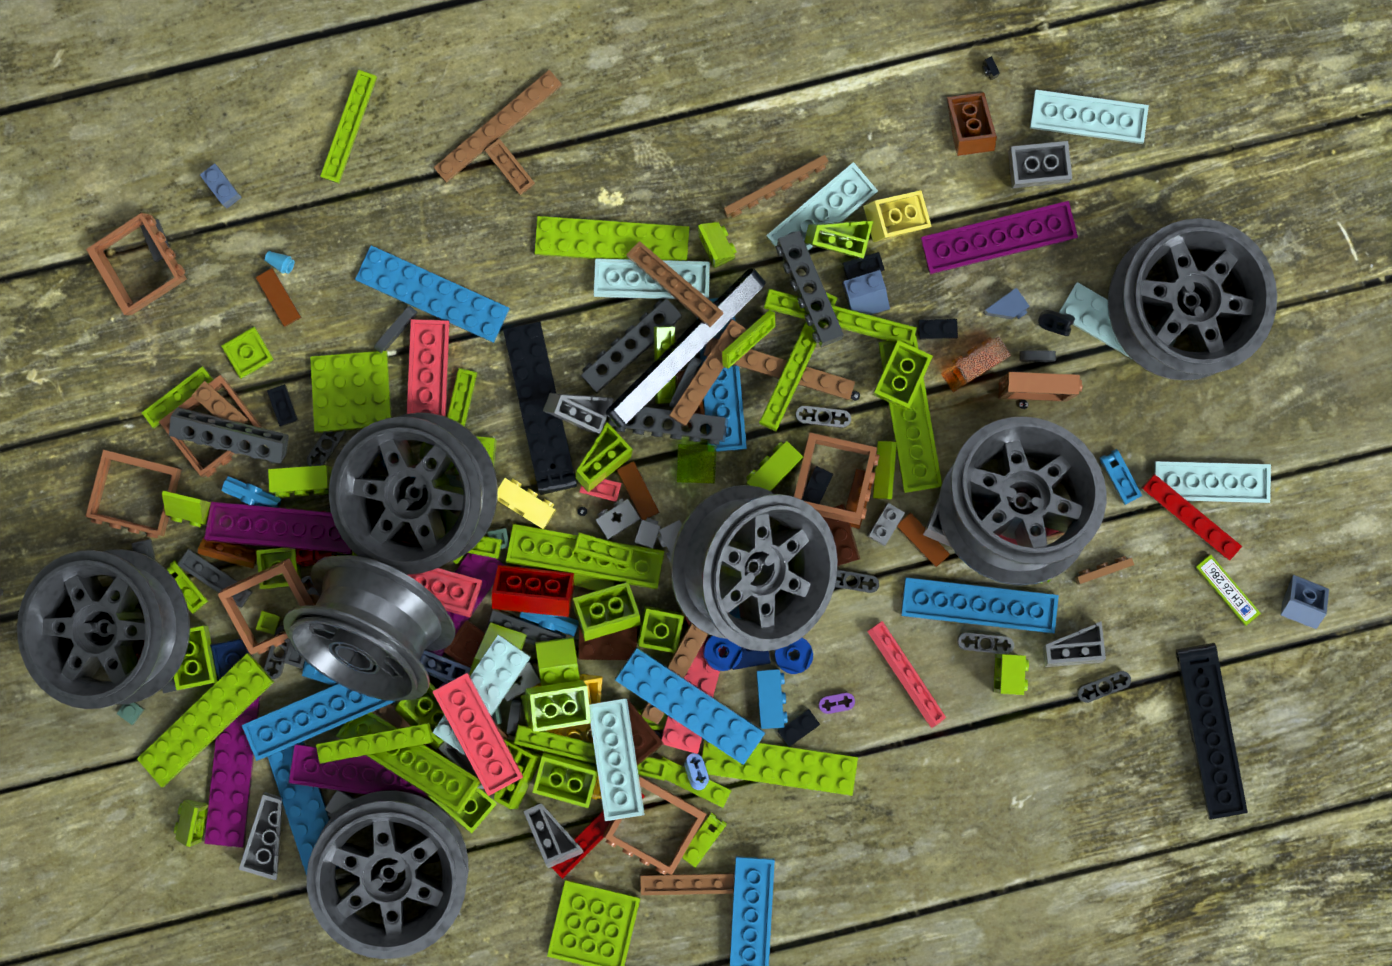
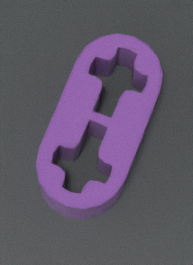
[819,693,855,714]

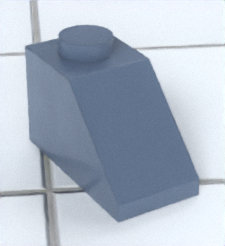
[983,288,1030,320]

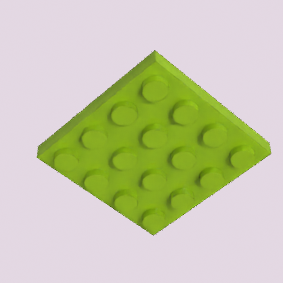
[310,351,391,433]
[547,880,641,966]

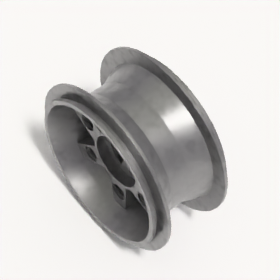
[1108,218,1277,381]
[329,413,498,575]
[938,417,1107,585]
[671,485,838,651]
[17,549,190,709]
[283,555,455,701]
[306,790,469,959]

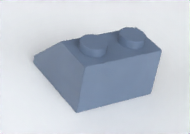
[842,270,890,315]
[1281,575,1329,629]

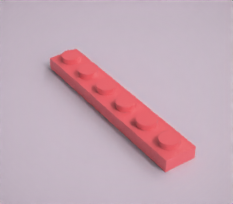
[867,621,946,728]

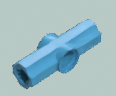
[221,476,282,508]
[520,612,579,636]

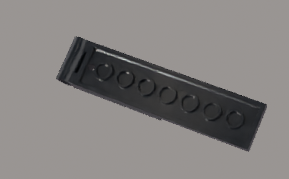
[503,322,577,495]
[1176,643,1248,820]

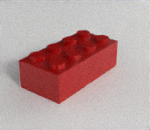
[492,565,574,617]

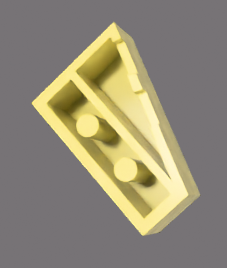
[498,478,556,529]

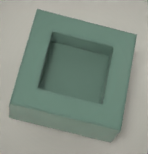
[487,528,509,549]
[117,702,145,725]

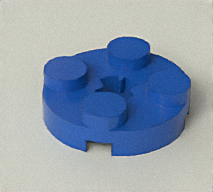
[703,636,742,671]
[775,638,813,674]

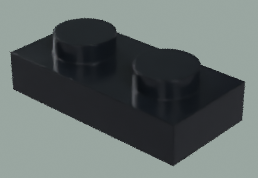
[842,252,885,280]
[918,319,958,340]
[267,384,299,427]
[802,466,833,504]
[778,709,820,747]

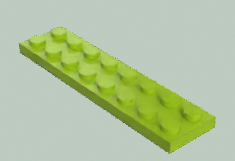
[535,216,689,261]
[878,336,942,493]
[506,524,664,590]
[137,653,274,787]
[336,712,481,814]
[702,740,858,796]

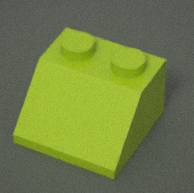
[535,637,580,686]

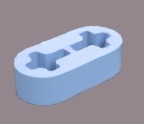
[684,753,709,790]

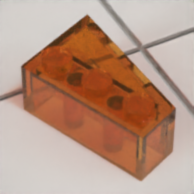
[941,336,1011,393]

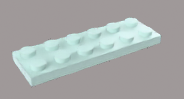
[1030,90,1149,144]
[766,162,878,259]
[594,259,710,299]
[1059,282,1176,359]
[1154,461,1271,503]
[433,635,531,755]
[589,699,645,821]

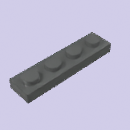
[178,549,253,608]
[487,609,566,646]

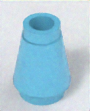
[265,251,295,274]

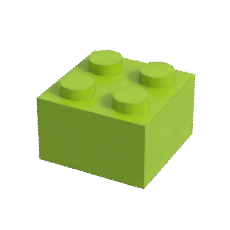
[256,548,301,589]
[637,606,684,653]

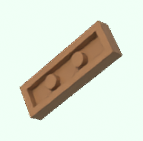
[485,138,535,196]
[192,381,249,424]
[1075,556,1134,584]

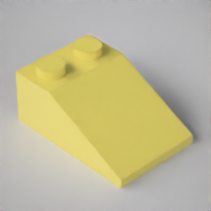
[863,190,932,243]

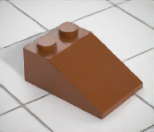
[947,92,997,156]

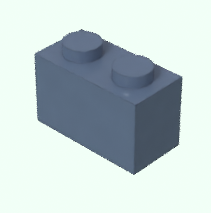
[200,164,242,209]

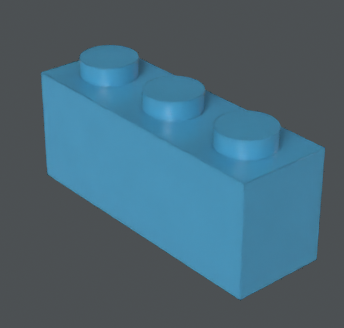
[756,669,788,729]

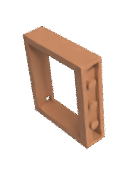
[86,213,187,315]
[998,372,1083,402]
[159,375,263,477]
[794,433,880,525]
[85,450,182,539]
[218,558,315,655]
[603,775,706,875]

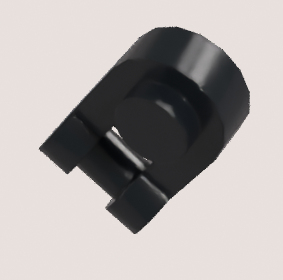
[1038,310,1075,336]

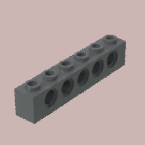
[775,231,844,347]
[581,298,682,393]
[169,407,289,464]
[609,407,728,445]

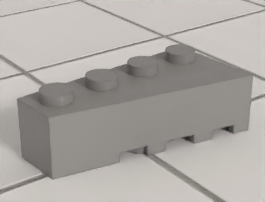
[239,792,282,880]

